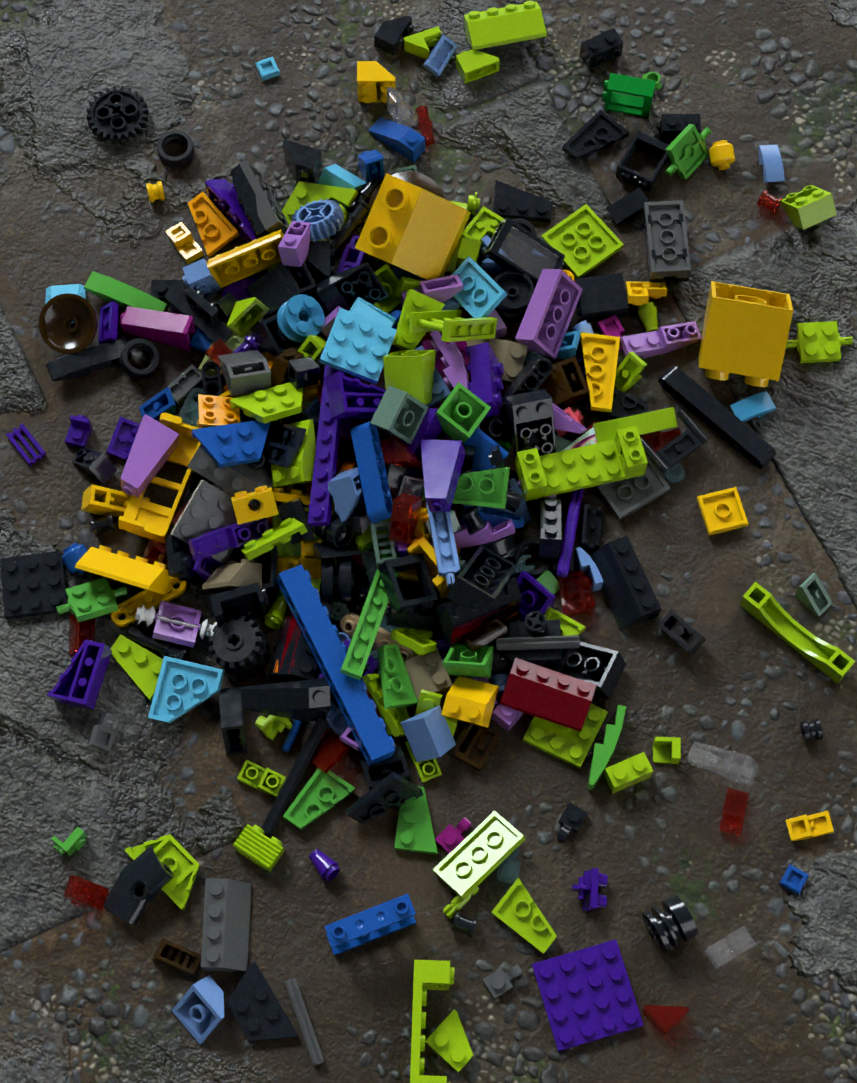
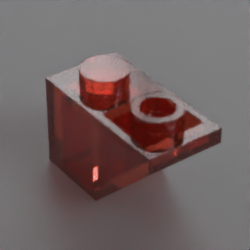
[389,493,422,544]

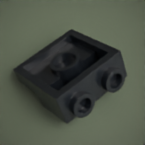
[165,535,208,585]

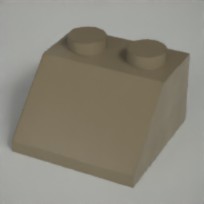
[203,559,262,591]

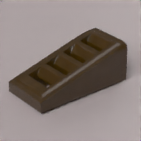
[152,938,201,977]

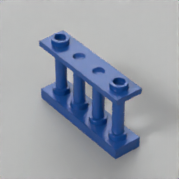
[324,893,416,956]

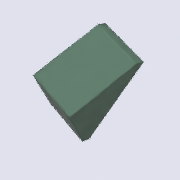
[795,573,833,617]

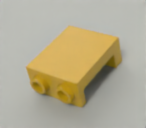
[407,537,456,599]

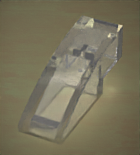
[387,87,417,127]

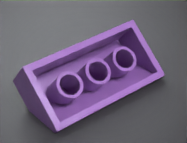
[515,269,583,359]

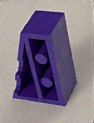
[465,342,504,417]
[325,371,386,419]
[47,639,112,710]

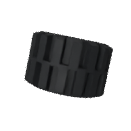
[209,616,270,677]

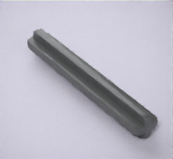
[496,635,580,651]
[285,979,324,1066]

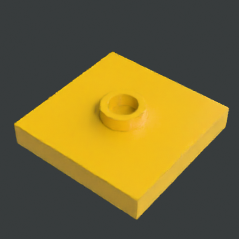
[696,487,749,536]

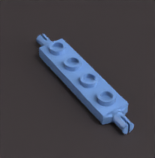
[426,502,460,588]

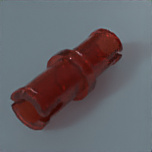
[416,106,435,146]

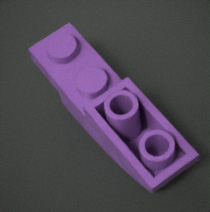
[620,321,702,359]
[430,331,470,389]

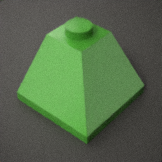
[435,382,491,444]

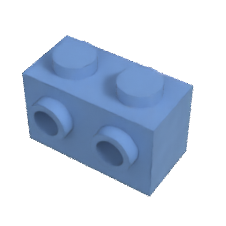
[182,258,221,299]

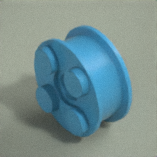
[277,294,325,343]

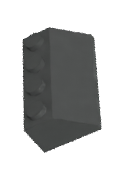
[187,444,273,509]
[201,878,252,972]

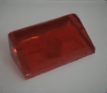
[69,614,95,656]

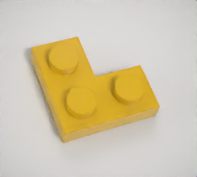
[625,281,667,306]

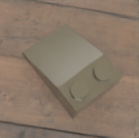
[466,338,528,387]
[404,647,453,710]

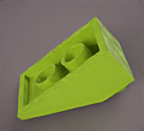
[271,419,316,487]

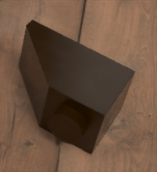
[270,347,305,387]

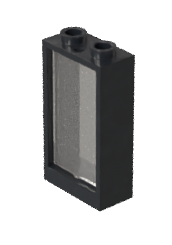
[483,218,565,288]

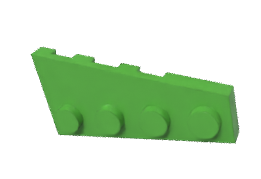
[422,467,510,509]

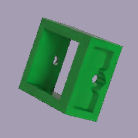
[601,73,656,118]

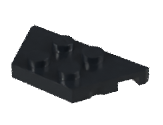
[227,961,298,1042]

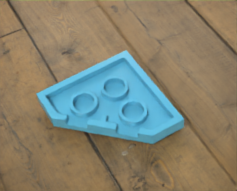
[148,656,225,723]

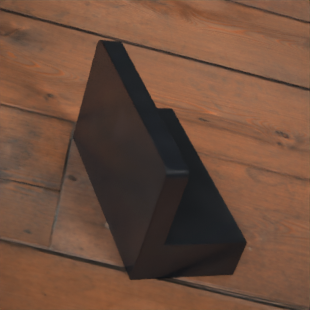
[277,497,316,544]

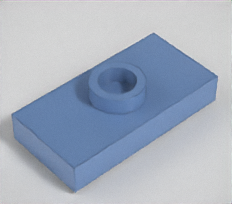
[423,35,458,77]

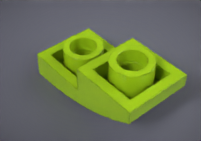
[404,741,442,783]
[236,759,286,797]

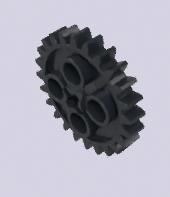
[86,86,149,144]

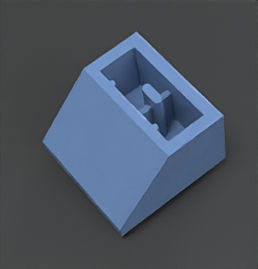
[328,467,364,522]

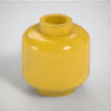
[709,140,735,170]

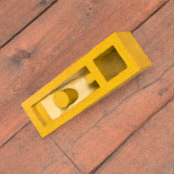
[81,484,150,517]

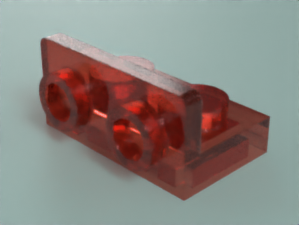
[558,571,595,617]

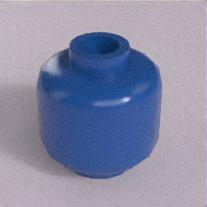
[61,543,88,575]

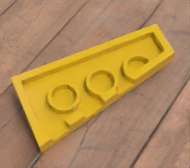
[580,332,620,413]

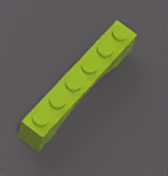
[739,582,855,684]

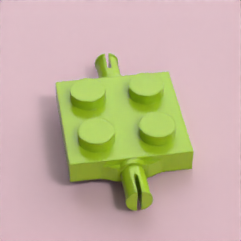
[786,321,853,363]

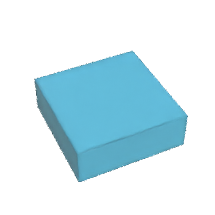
[255,57,280,81]

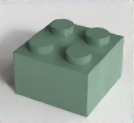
[370,386,429,444]

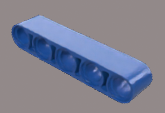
[351,421,394,523]

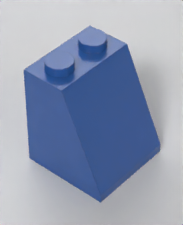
[460,427,509,474]

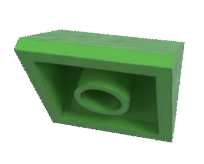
[443,643,494,678]

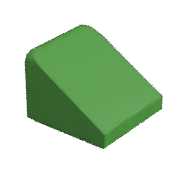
[537,569,562,595]

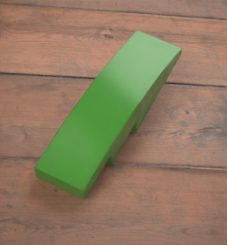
[83,271,167,312]
[588,705,626,790]

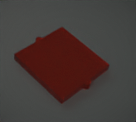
[310,730,350,774]

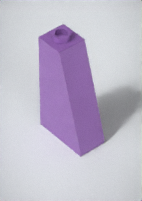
[120,414,180,498]

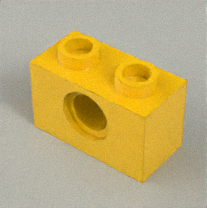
[231,485,279,525]

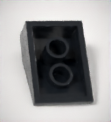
[549,642,626,699]

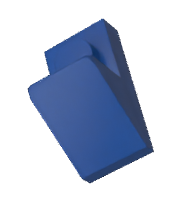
[139,387,176,421]

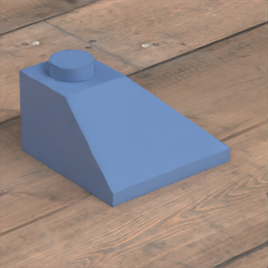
[172,975,224,1044]

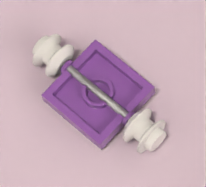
[135,601,219,647]

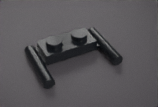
[641,409,709,473]

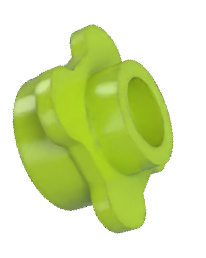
[467,192,480,215]

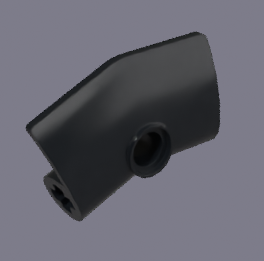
[103,846,175,926]

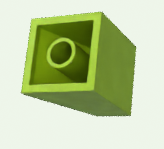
[383,350,436,405]

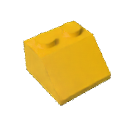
[441,676,499,728]

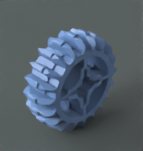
[291,199,344,242]

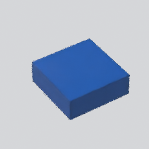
[779,864,809,895]

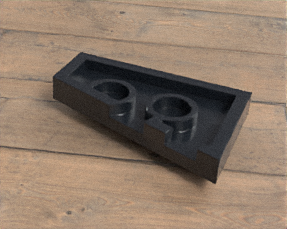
[562,110,629,161]
[585,385,649,419]
[346,772,423,824]

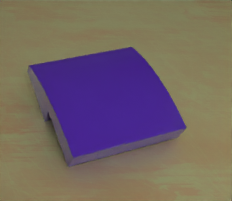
[105,416,141,461]

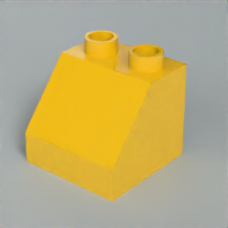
[355,173,471,280]
[698,281,793,387]

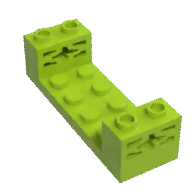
[515,426,648,502]
[410,960,454,1083]

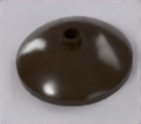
[39,293,98,354]

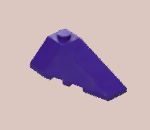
[205,179,257,243]

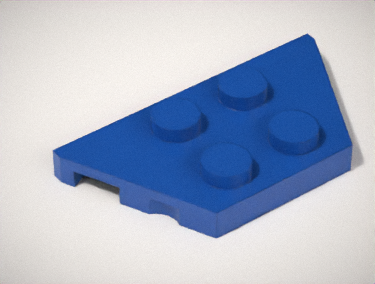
[191,420,270,467]

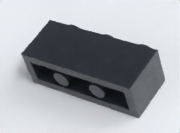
[539,498,562,558]

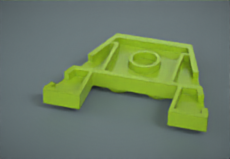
[282,181,358,241]

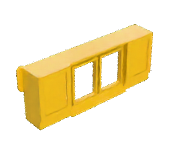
[118,413,201,544]

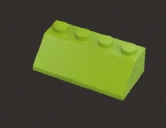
[463,1,547,50]

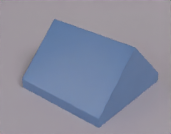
[400,705,456,762]

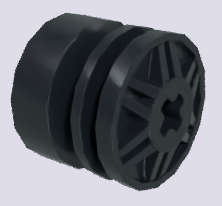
[642,894,699,954]

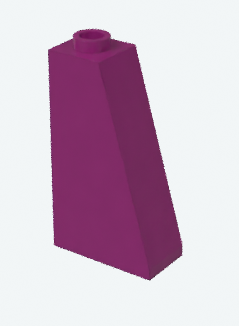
[119,306,196,351]

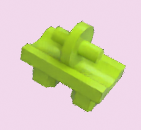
[255,715,293,740]

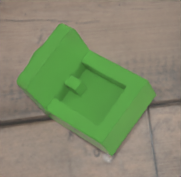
[51,827,87,856]

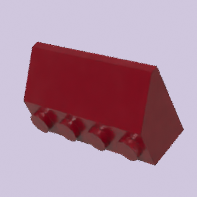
[500,658,596,732]

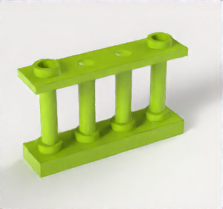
[409,309,498,342]

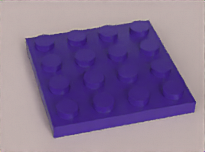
[531,939,644,1052]

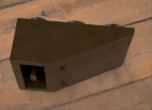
[526,357,590,409]

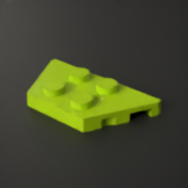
[230,382,304,424]
[124,834,200,911]

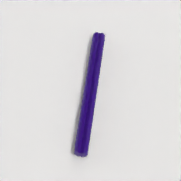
[557,489,584,577]

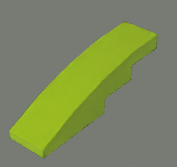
[593,407,678,443]

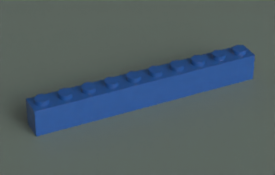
[276,564,396,766]

